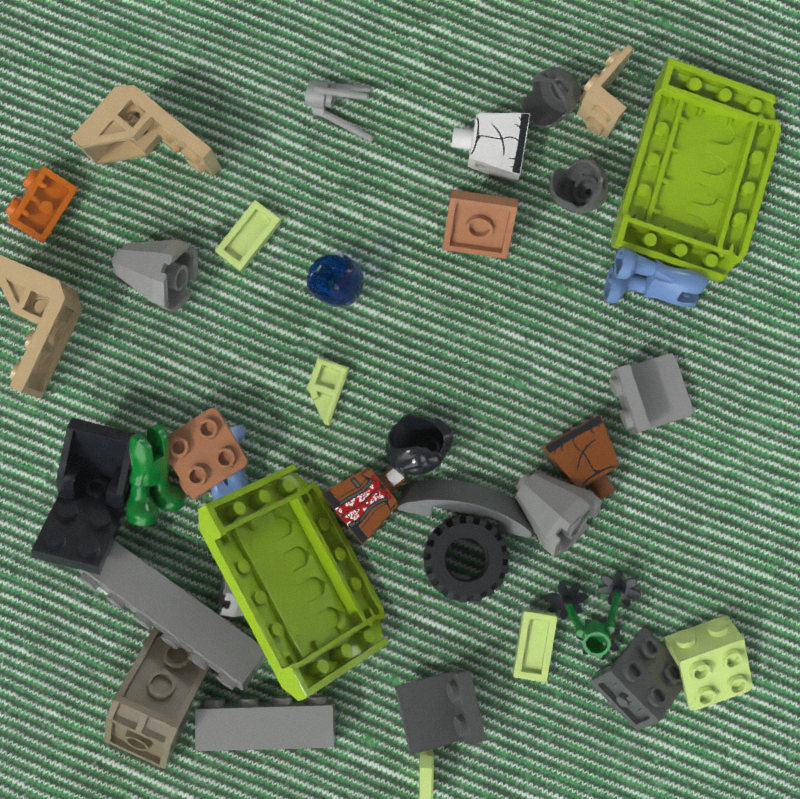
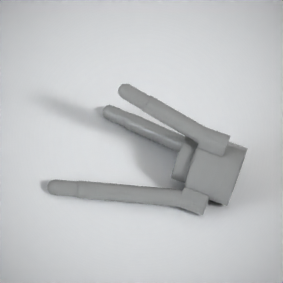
[305,80,374,142]

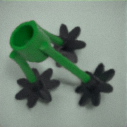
[546,570,641,660]

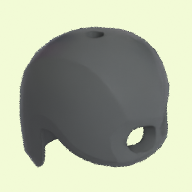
[522,66,581,128]
[549,158,608,213]

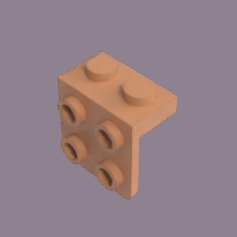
[169,408,248,500]

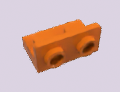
[4,166,78,244]

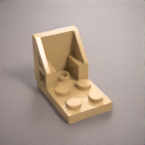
[71,85,221,177]
[0,255,83,398]

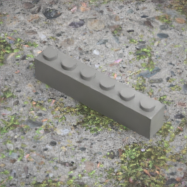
[79,541,267,691]

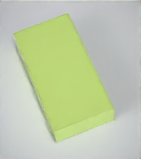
[215,200,282,273]
[512,608,558,683]

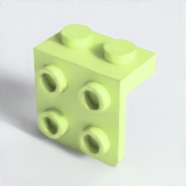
[664,615,753,710]

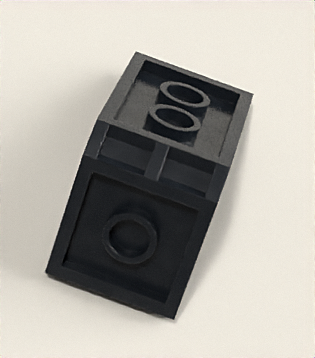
[31,418,135,575]

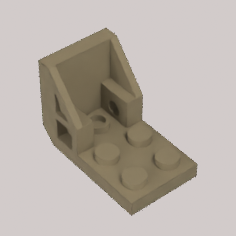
[104,627,210,769]

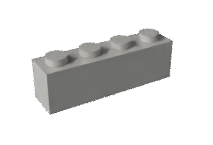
[195,695,336,751]

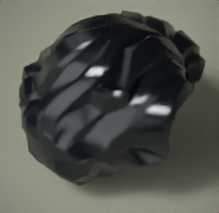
[385,414,454,475]

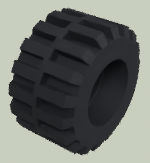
[423,516,510,603]

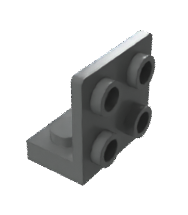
[589,627,683,731]
[395,669,486,754]

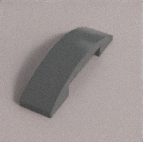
[398,480,532,538]

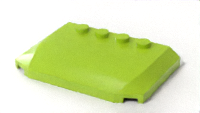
[611,58,781,283]
[198,464,389,701]

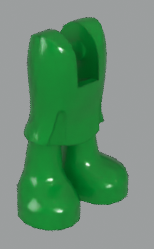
[126,424,186,526]

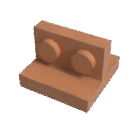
[442,189,518,259]

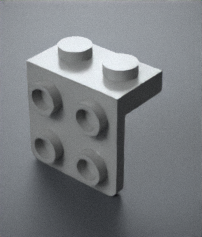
[609,353,693,435]

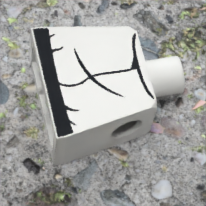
[451,113,530,183]

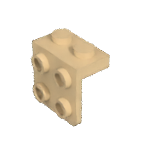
[577,44,634,139]

